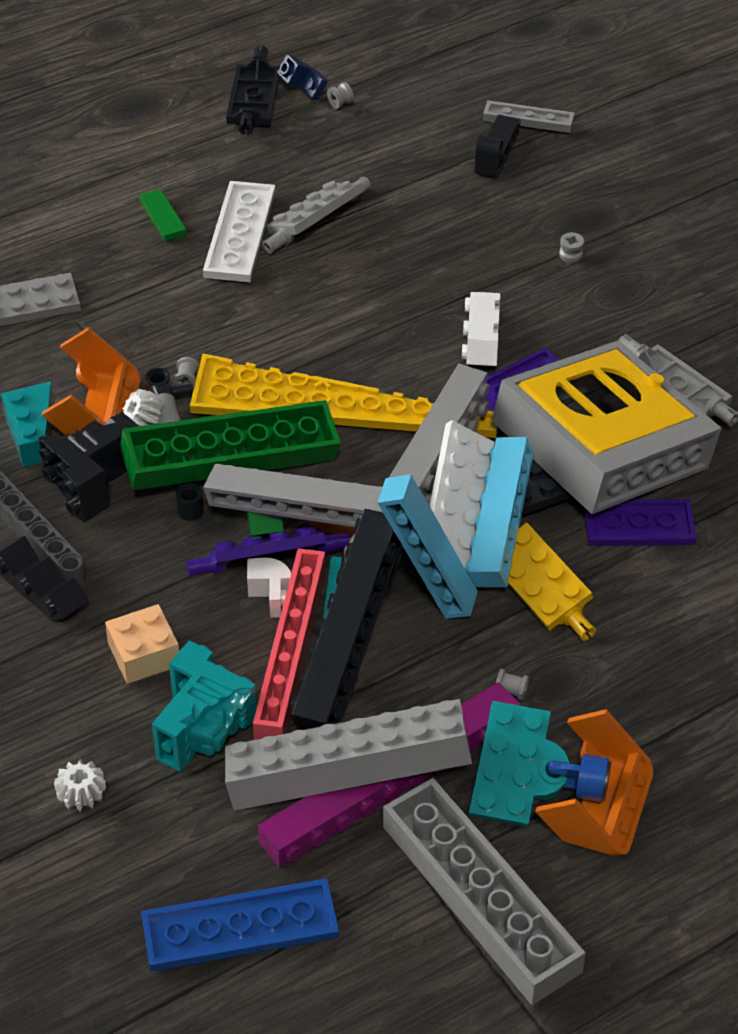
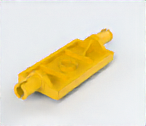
[508,523,596,641]

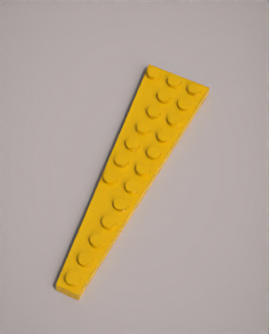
[190,354,497,438]

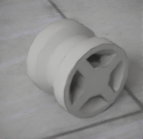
[327,82,354,109]
[559,232,584,262]

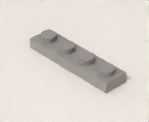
[483,100,574,133]

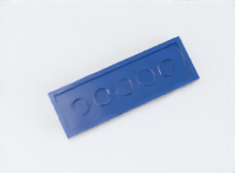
[141,878,339,972]

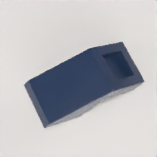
[277,54,328,100]

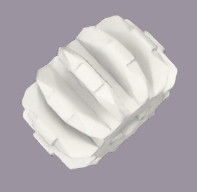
[122,389,163,426]
[54,759,106,811]

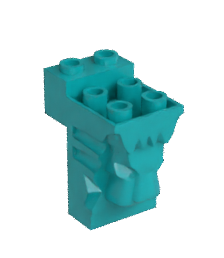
[152,640,257,772]

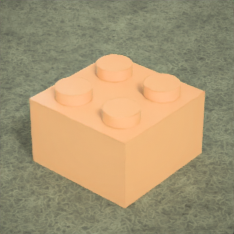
[105,604,179,684]

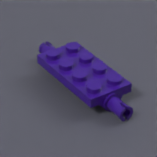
[186,526,350,577]

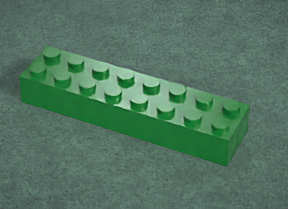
[120,400,341,491]

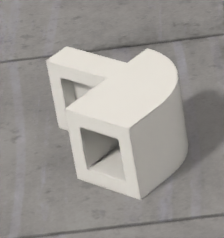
[247,558,291,618]

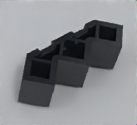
[0,535,89,621]

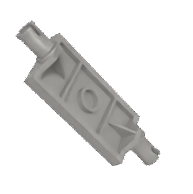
[262,177,371,254]
[619,334,738,427]

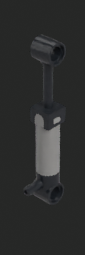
[145,368,204,521]

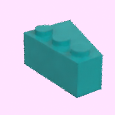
[1,381,54,467]

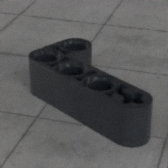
[475,114,521,178]

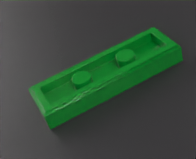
[139,189,186,242]

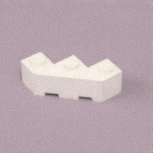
[462,292,500,367]

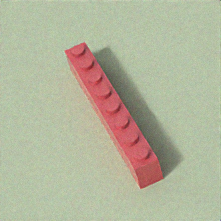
[253,548,326,740]

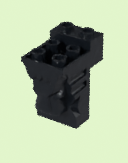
[38,412,139,523]

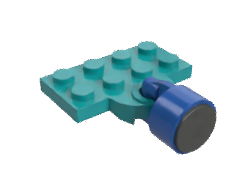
[469,701,612,828]

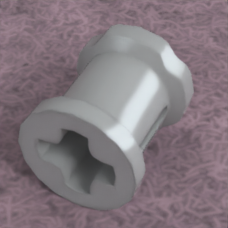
[174,357,199,388]
[496,669,529,701]

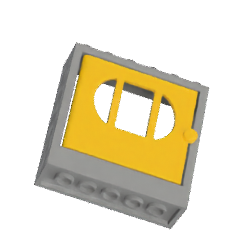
[492,340,722,514]

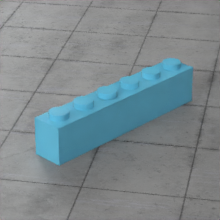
[466,437,534,587]
[377,474,478,619]

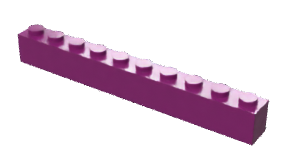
[258,682,520,867]

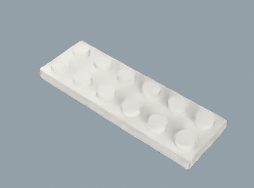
[203,181,275,282]
[429,420,495,569]

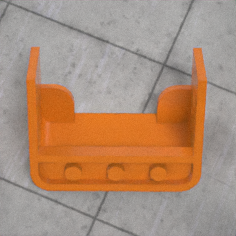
[42,327,140,435]
[535,709,653,856]

